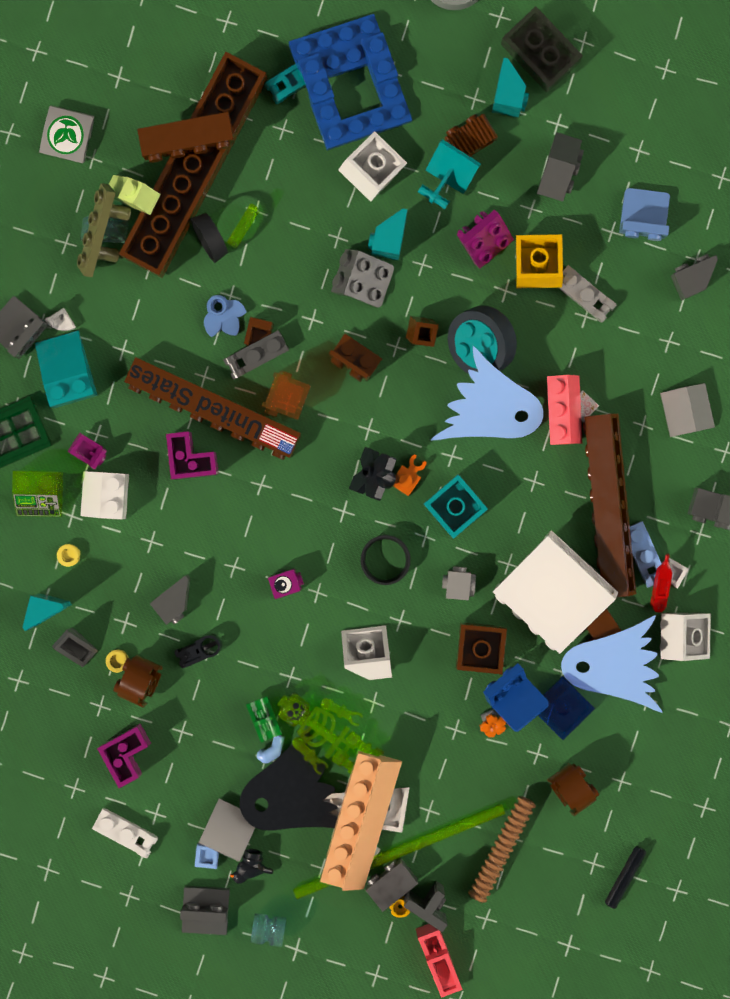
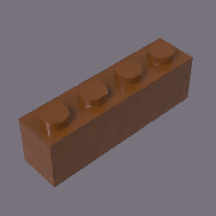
[137,112,235,163]

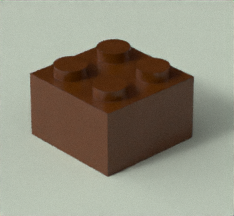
[456,622,507,674]

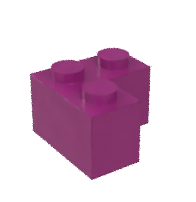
[166,431,219,480]
[97,723,151,788]

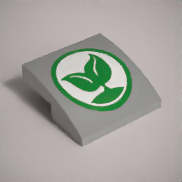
[39,105,95,163]

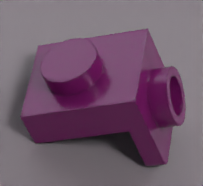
[68,433,107,469]

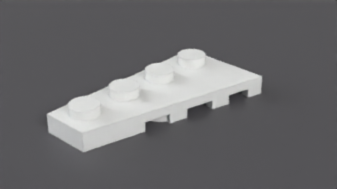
[323,787,409,833]

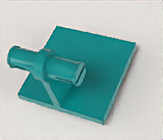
[418,139,481,210]

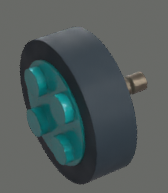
[448,306,517,374]

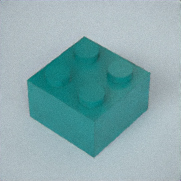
[423,474,488,539]

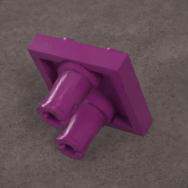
[457,209,514,269]

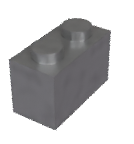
[366,858,418,912]

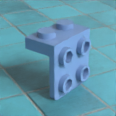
[619,188,670,241]

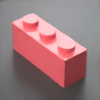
[547,375,583,445]

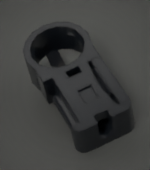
[175,634,222,668]

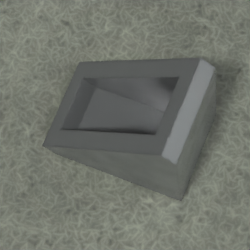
[52,627,98,667]

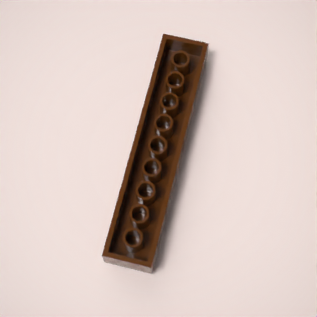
[119,52,268,278]

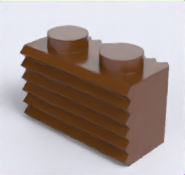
[444,114,498,156]

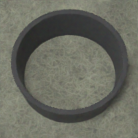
[191,213,228,263]
[361,535,410,585]

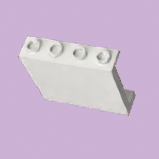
[493,530,618,654]

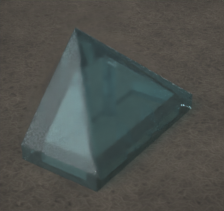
[80,216,128,243]

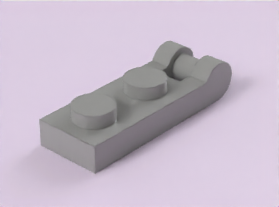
[559,265,617,323]

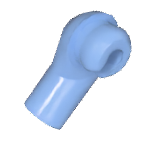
[257,735,285,764]

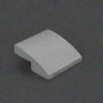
[199,799,255,862]

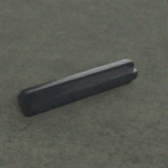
[605,846,646,909]

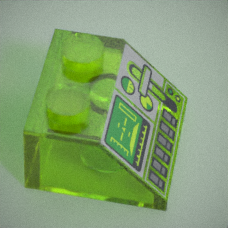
[12,471,63,517]

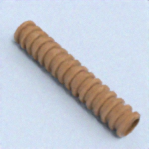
[468,796,536,903]

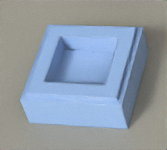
[195,843,219,869]

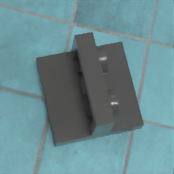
[404,881,448,933]
[180,886,230,935]

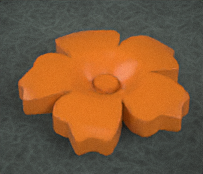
[479,714,506,737]

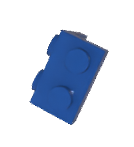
[483,663,549,732]

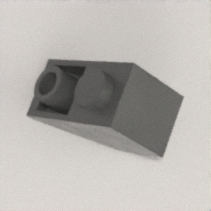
[671,254,718,301]

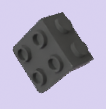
[331,249,394,308]

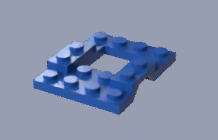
[288,14,412,150]

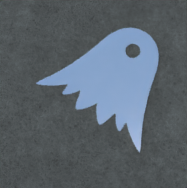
[431,346,543,441]
[561,615,663,713]

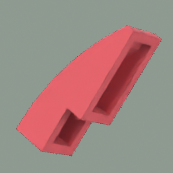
[416,924,462,998]

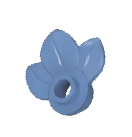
[204,295,246,337]

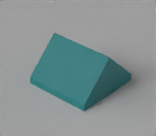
[23,593,72,631]

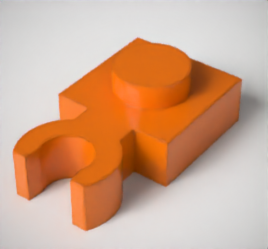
[393,454,427,496]

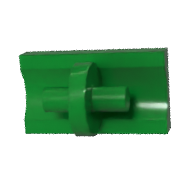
[246,696,282,742]

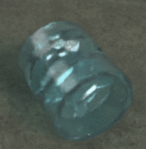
[251,913,286,947]

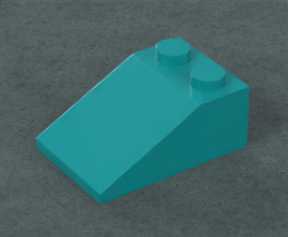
[35,331,98,408]

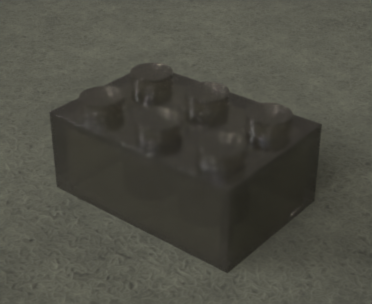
[501,6,583,93]

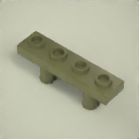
[77,183,131,277]

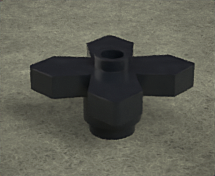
[349,447,396,501]

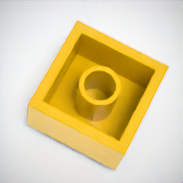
[516,234,563,288]

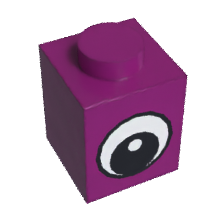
[268,568,304,599]

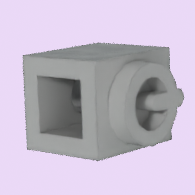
[442,567,476,600]

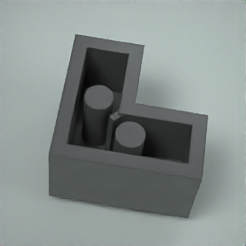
[537,132,584,201]
[687,488,730,530]

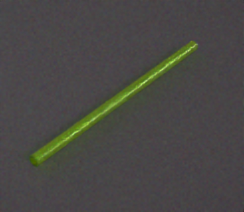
[293,803,506,899]

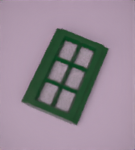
[0,396,52,468]

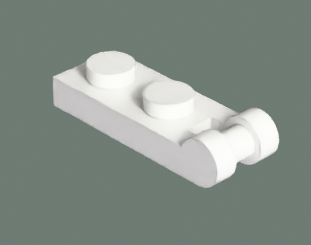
[92,808,158,858]

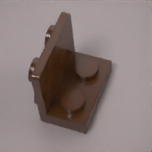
[329,334,382,382]

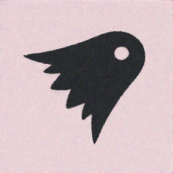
[240,723,338,831]

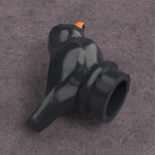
[230,849,273,884]

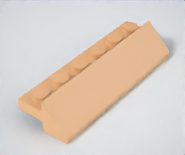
[320,751,402,891]

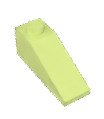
[109,175,161,215]

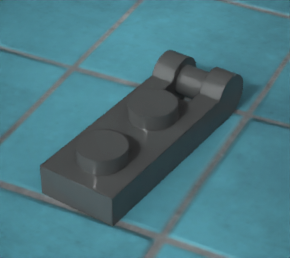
[223,330,289,380]

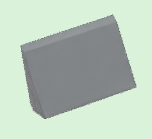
[660,383,715,437]

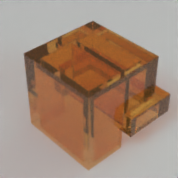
[261,371,311,420]

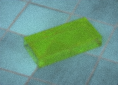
[227,203,259,249]

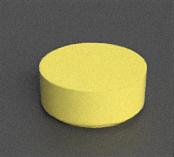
[57,544,81,567]
[106,649,129,673]

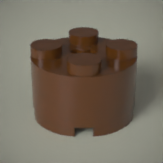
[113,655,162,708]
[547,763,599,817]

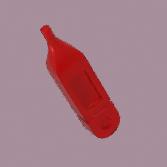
[650,554,672,612]

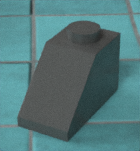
[150,574,190,625]

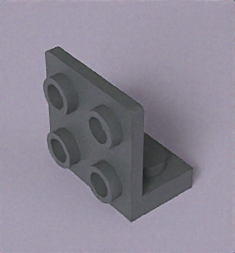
[0,296,48,359]

